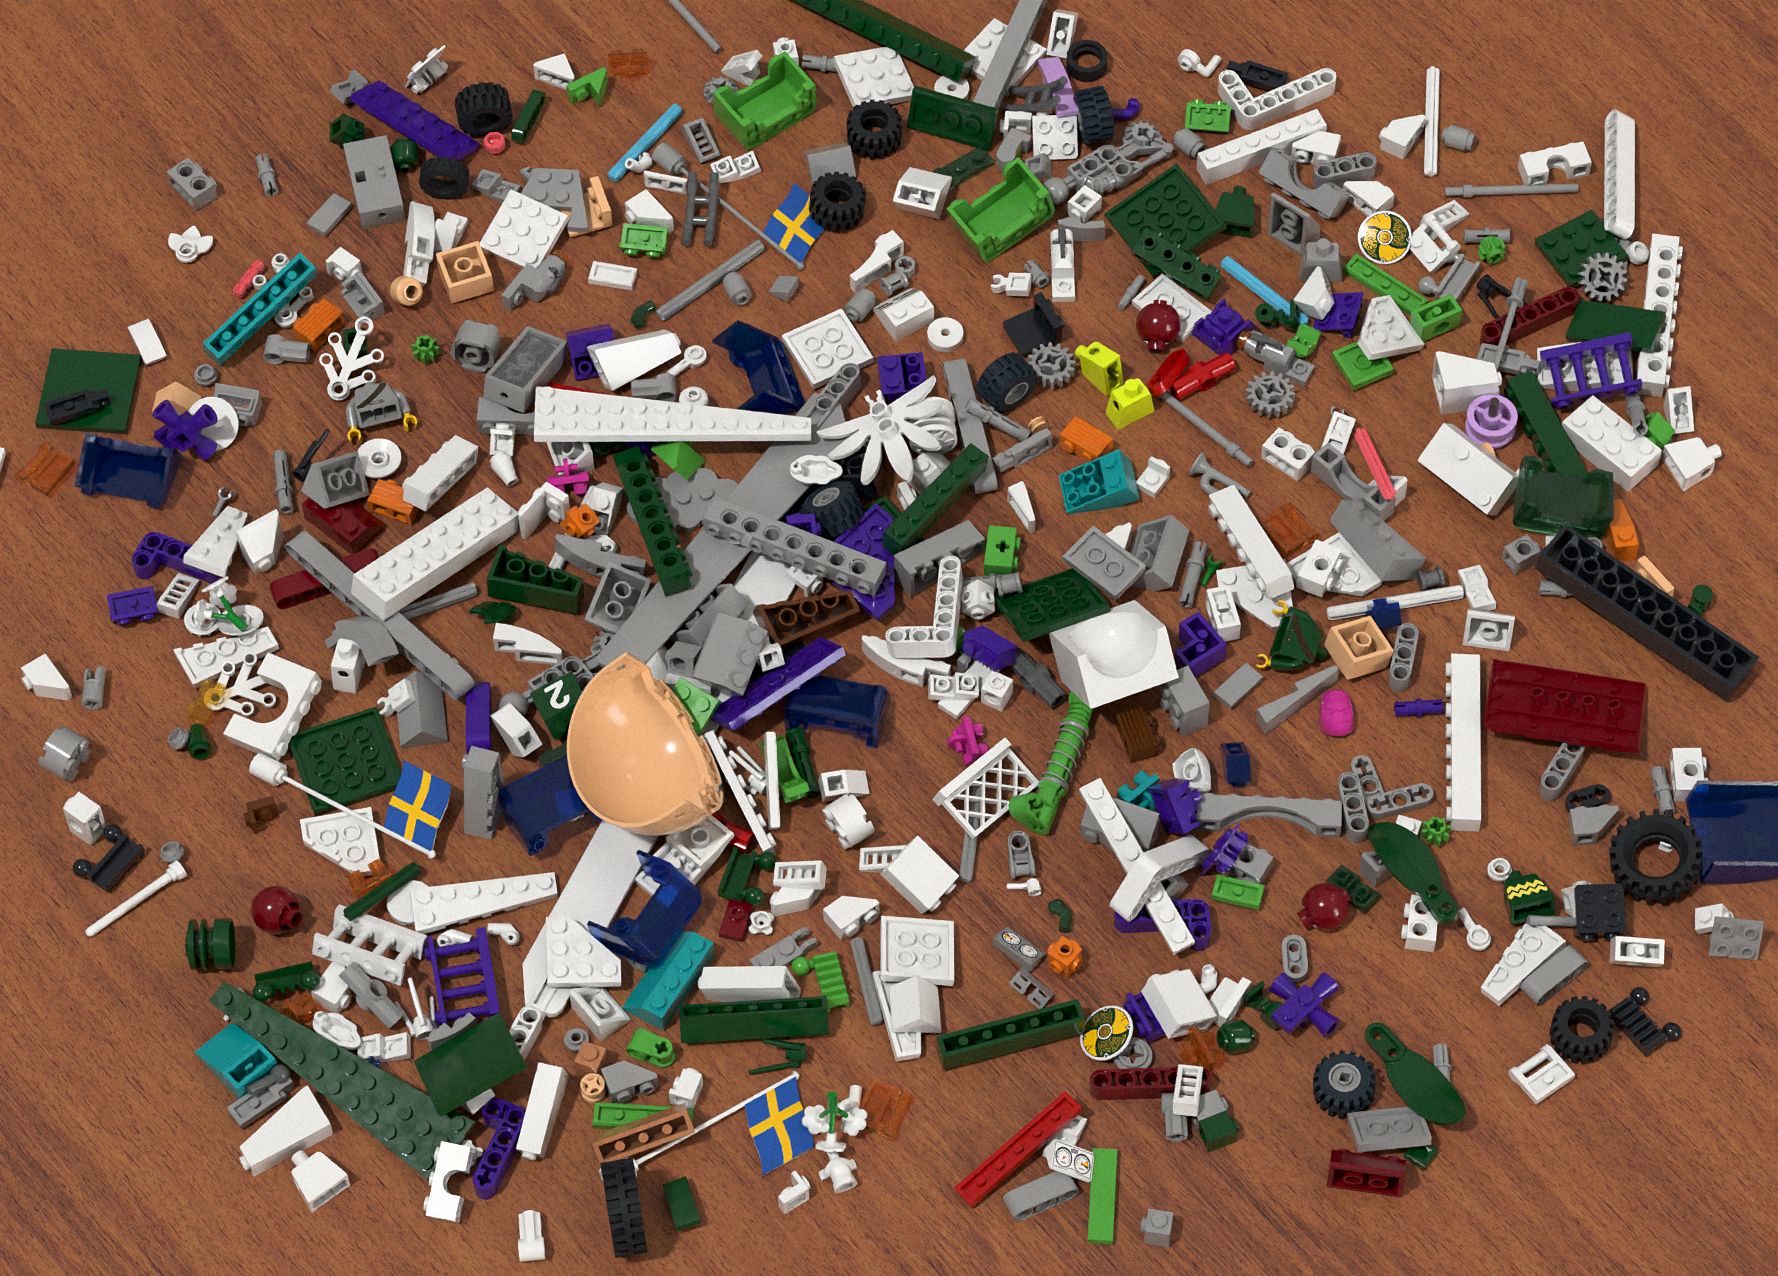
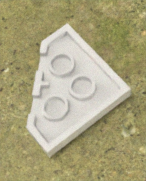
[1357,295,1424,360]
[1286,533,1382,597]
[1216,559,1293,630]
[300,807,382,878]
[546,917,621,987]

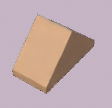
[152,381,202,415]

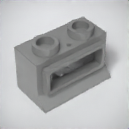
[213,383,262,427]

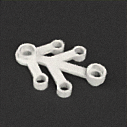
[253,253,314,329]
[319,317,384,401]
[204,652,276,718]

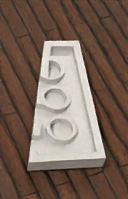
[183,506,248,577]
[173,627,279,689]
[872,971,921,1062]

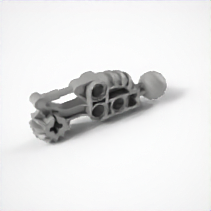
[1043,119,1173,205]
[499,630,614,717]

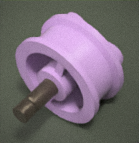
[1465,394,1518,449]

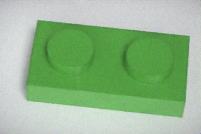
[1211,874,1264,910]

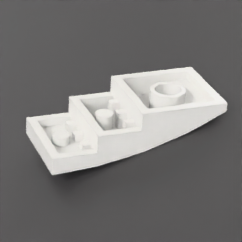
[1537,342,1633,391]
[635,815,734,911]

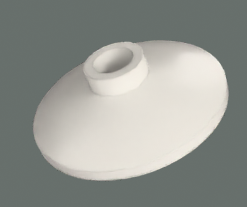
[358,439,401,478]
[217,605,264,636]

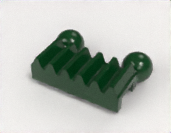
[718,847,777,906]
[253,961,321,1002]

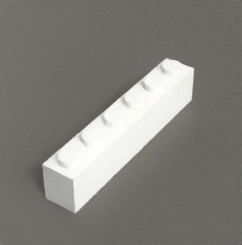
[1197,109,1327,185]
[1208,485,1294,599]

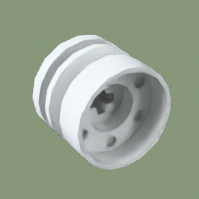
[907,397,957,454]

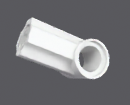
[518,1210,545,1262]

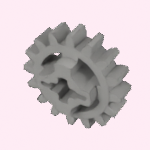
[1577,253,1628,301]
[1027,342,1076,389]
[1245,371,1295,418]

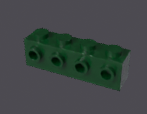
[1131,228,1222,302]

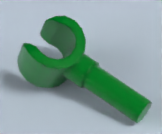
[1200,554,1222,587]

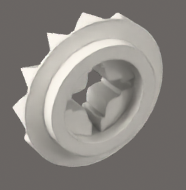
[184,603,221,637]

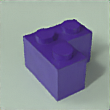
[1174,611,1227,677]

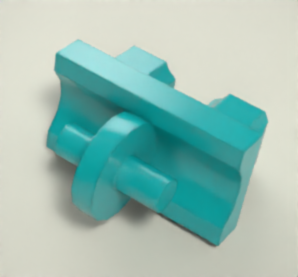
[1117,770,1160,811]

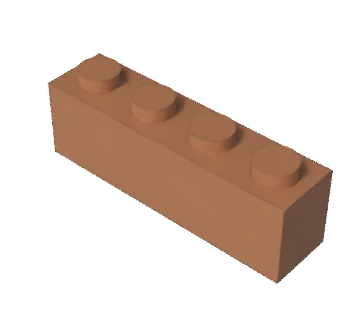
[591,1103,695,1166]

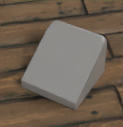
[1025,153,1052,179]
[769,276,799,302]

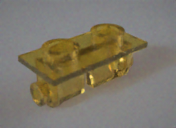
[185,678,226,725]

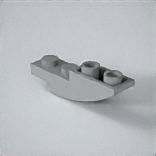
[554,534,646,578]

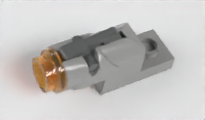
[502,250,569,312]
[1237,330,1315,387]

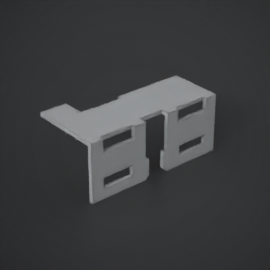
[1009,966,1054,1009]

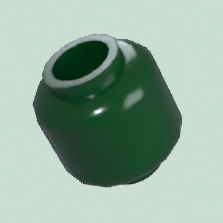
[390,138,419,172]
[1216,1020,1255,1054]

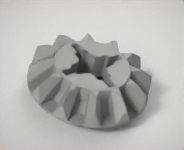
[703,75,738,105]
[1113,1037,1152,1069]

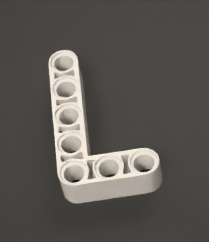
[1218,68,1336,130]
[885,556,963,658]
[1109,835,1210,922]

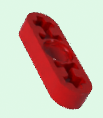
[1147,349,1190,396]

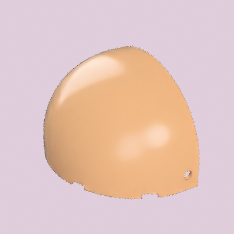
[567,652,723,835]

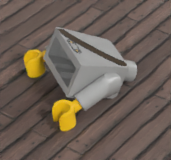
[346,382,417,445]

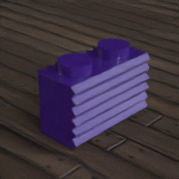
[961,625,1018,672]

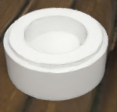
[1626,241,1649,265]

